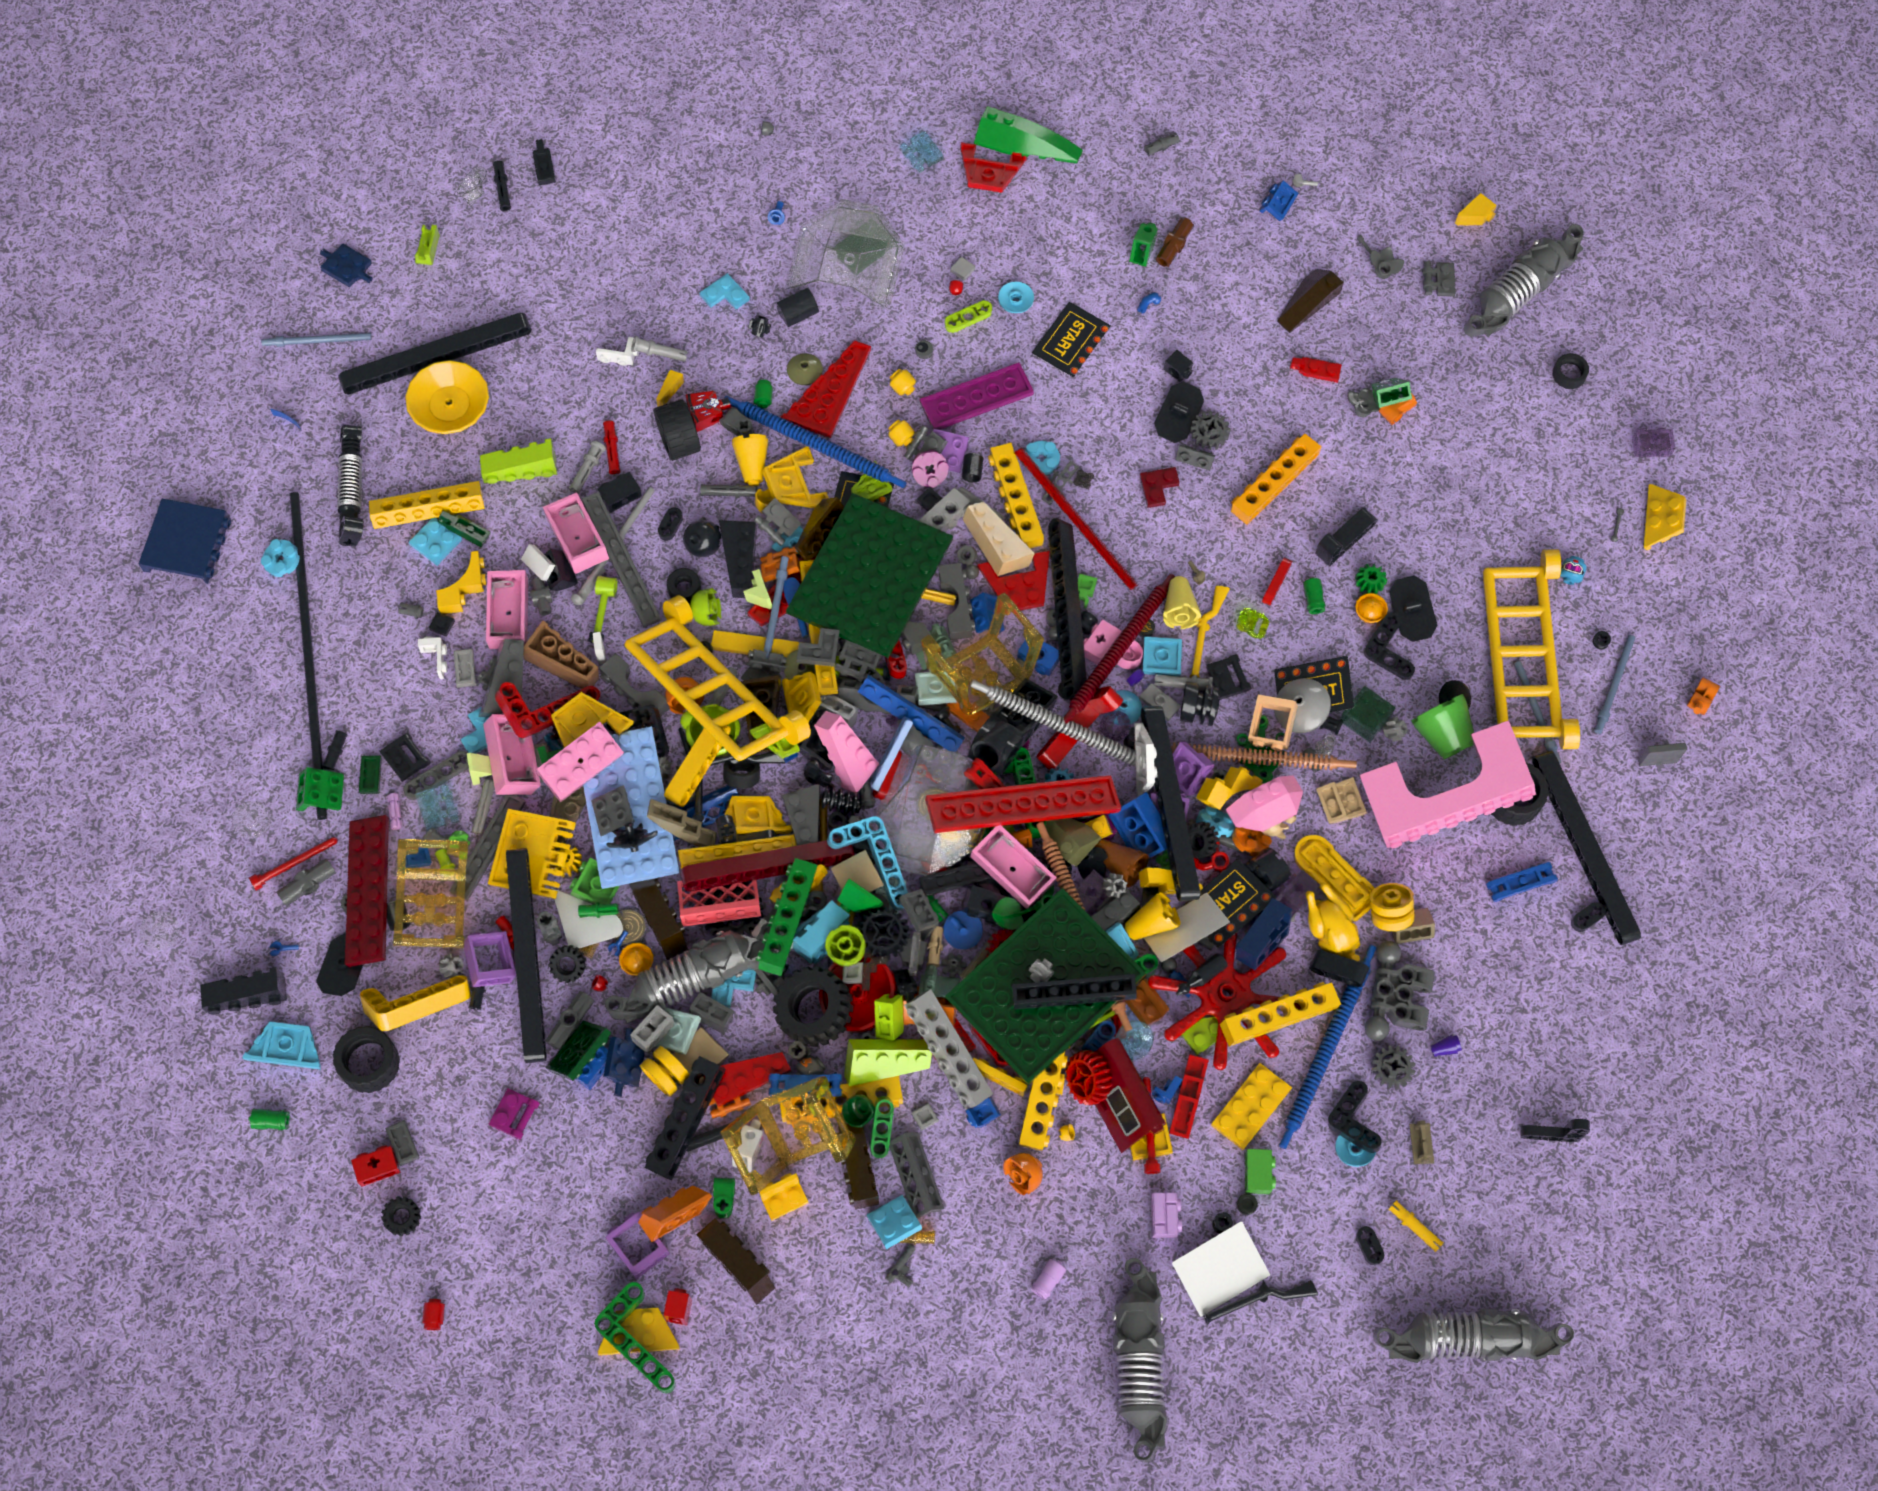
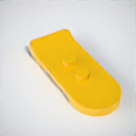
[1294,835,1374,922]

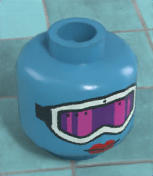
[1560,556,1587,585]

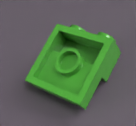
[569,857,619,904]

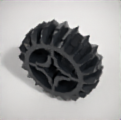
[858,907,910,960]

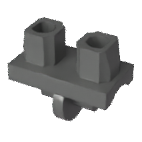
[754,969,785,996]

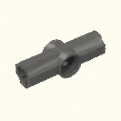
[276,859,336,907]
[536,911,562,946]
[545,991,595,1050]

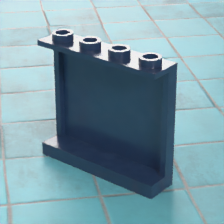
[138,498,231,584]

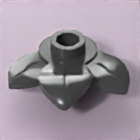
[1370,247,1404,279]
[1347,388,1380,417]

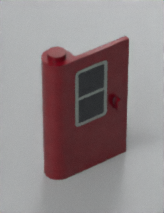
[1095,1038,1166,1153]

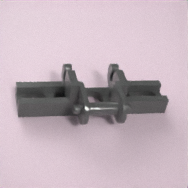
[1042,461,1079,505]

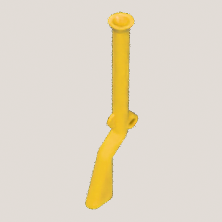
[1189,586,1230,678]

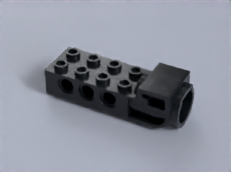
[967,678,1058,776]

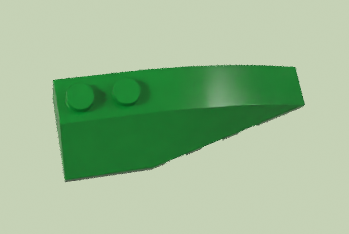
[974,106,1083,164]

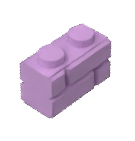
[1151,1193,1182,1238]

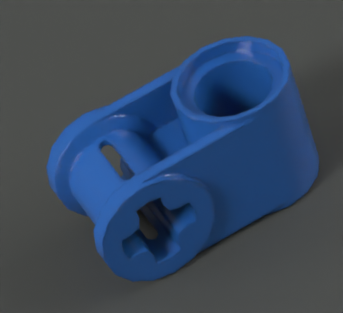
[1081,1021,1116,1052]

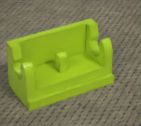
[415,225,440,265]
[875,994,904,1041]

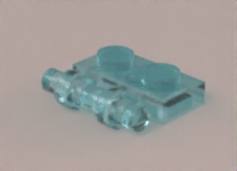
[900,131,944,173]
[415,785,459,831]

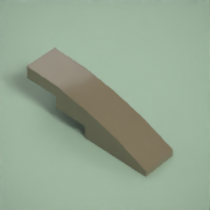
[647,799,717,847]

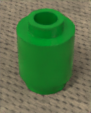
[754,380,773,408]

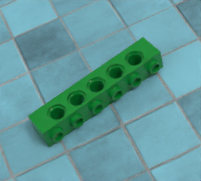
[756,858,818,976]

